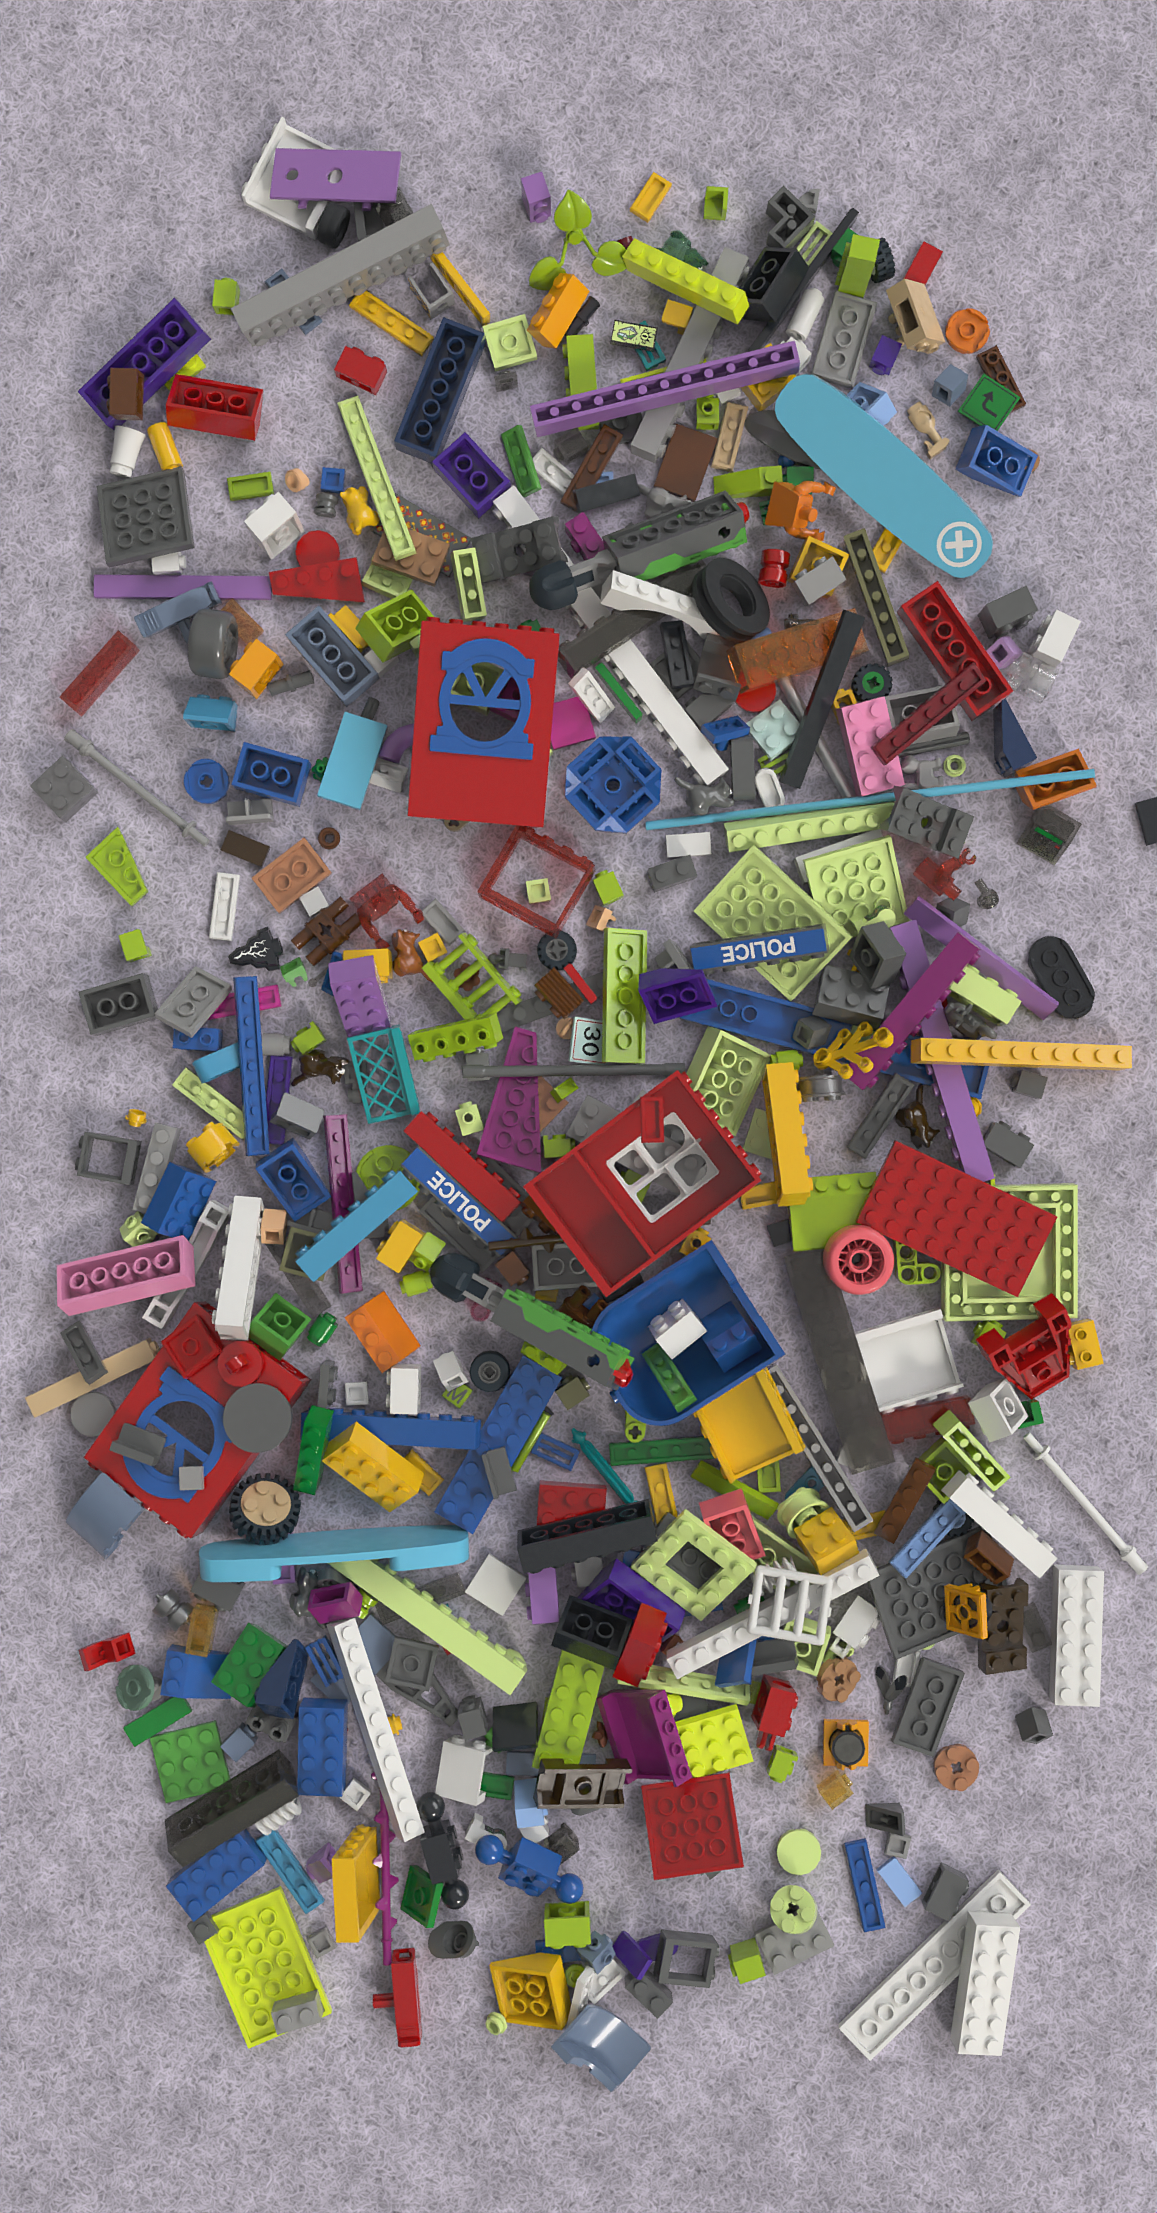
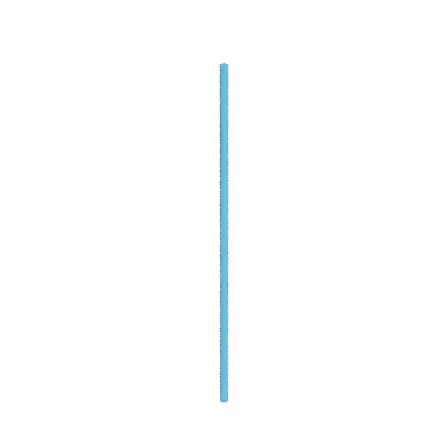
[646,769,1095,830]

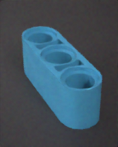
[192,1042,240,1084]

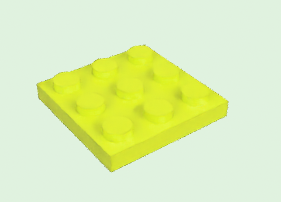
[675,1704,754,1778]

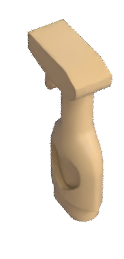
[907,401,950,460]

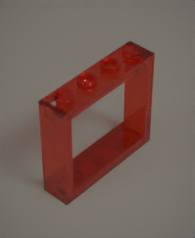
[477,825,596,939]

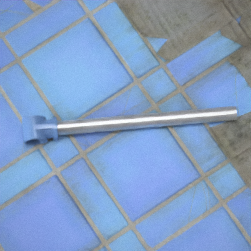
[748,627,857,798]

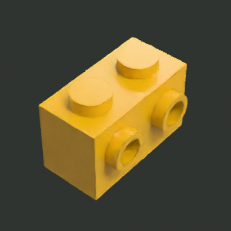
[1068,1318,1104,1370]

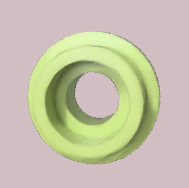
[943,755,966,777]
[485,2012,507,2035]

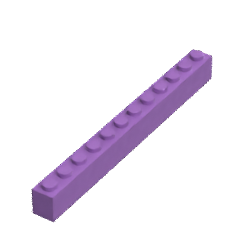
[530,341,800,437]
[889,920,995,1182]

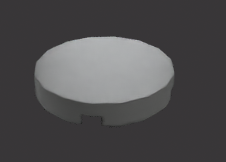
[70,1392,116,1437]

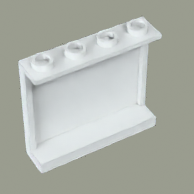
[241,117,347,240]
[853,1308,964,1414]

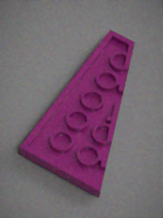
[477,1027,541,1173]

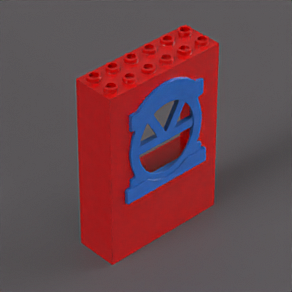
[407,617,560,827]
[83,1301,312,1539]

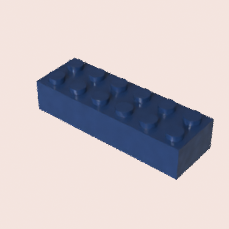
[394,317,486,464]

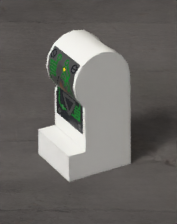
[465,1813,507,1849]

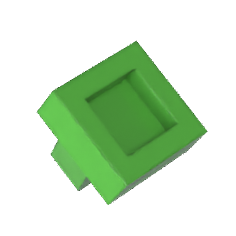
[280,957,308,987]

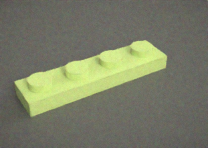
[172,1067,245,1140]

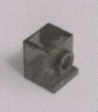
[544,1822,580,1865]

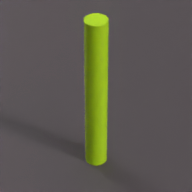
[511,1411,551,1473]

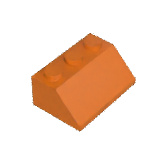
[1015,748,1097,810]
[344,1291,421,1373]

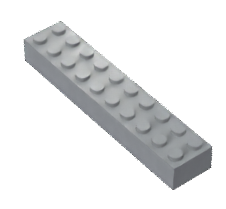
[231,204,450,347]

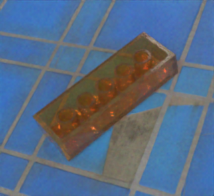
[726,608,869,694]

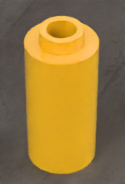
[146,422,183,471]

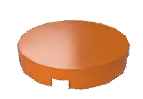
[945,308,990,354]

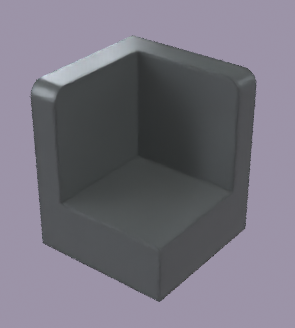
[936,896,970,927]
[792,1015,832,1050]
[1015,1707,1053,1744]

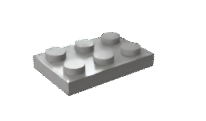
[154,966,232,1038]
[754,1910,834,1975]

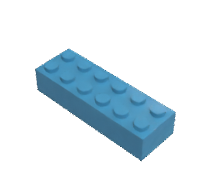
[294,1170,418,1282]

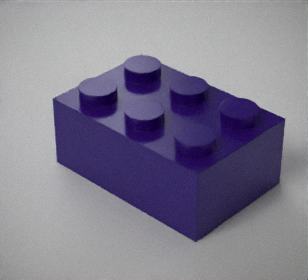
[432,432,511,519]

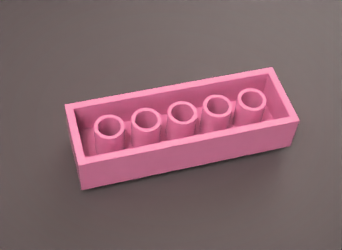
[57,1235,195,1316]

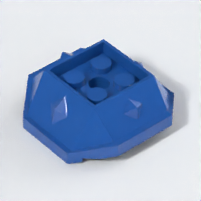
[565,736,662,834]

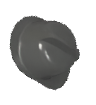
[428,1921,479,1959]

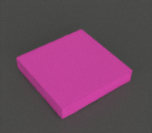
[551,696,596,751]

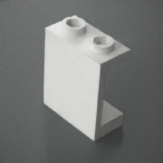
[435,1735,493,1806]

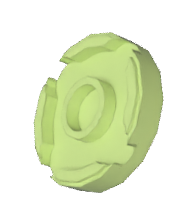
[776,1829,821,1875]

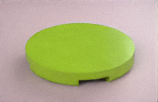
[356,1145,420,1211]

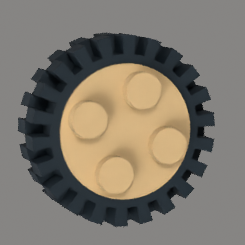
[229,1473,301,1545]

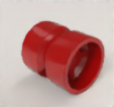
[758,549,790,588]

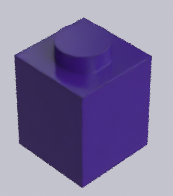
[869,335,902,376]

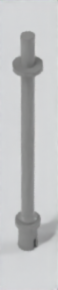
[64,729,210,847]

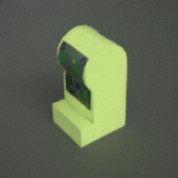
[849,905,896,936]

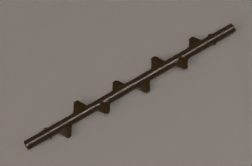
[488,1214,711,1253]

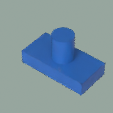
[700,715,750,751]

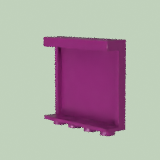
[596,1689,692,1787]

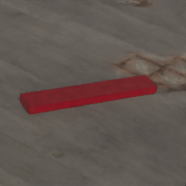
[871,662,987,765]

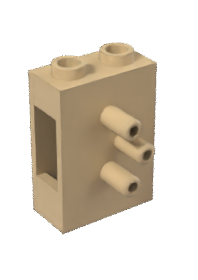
[886,279,945,354]

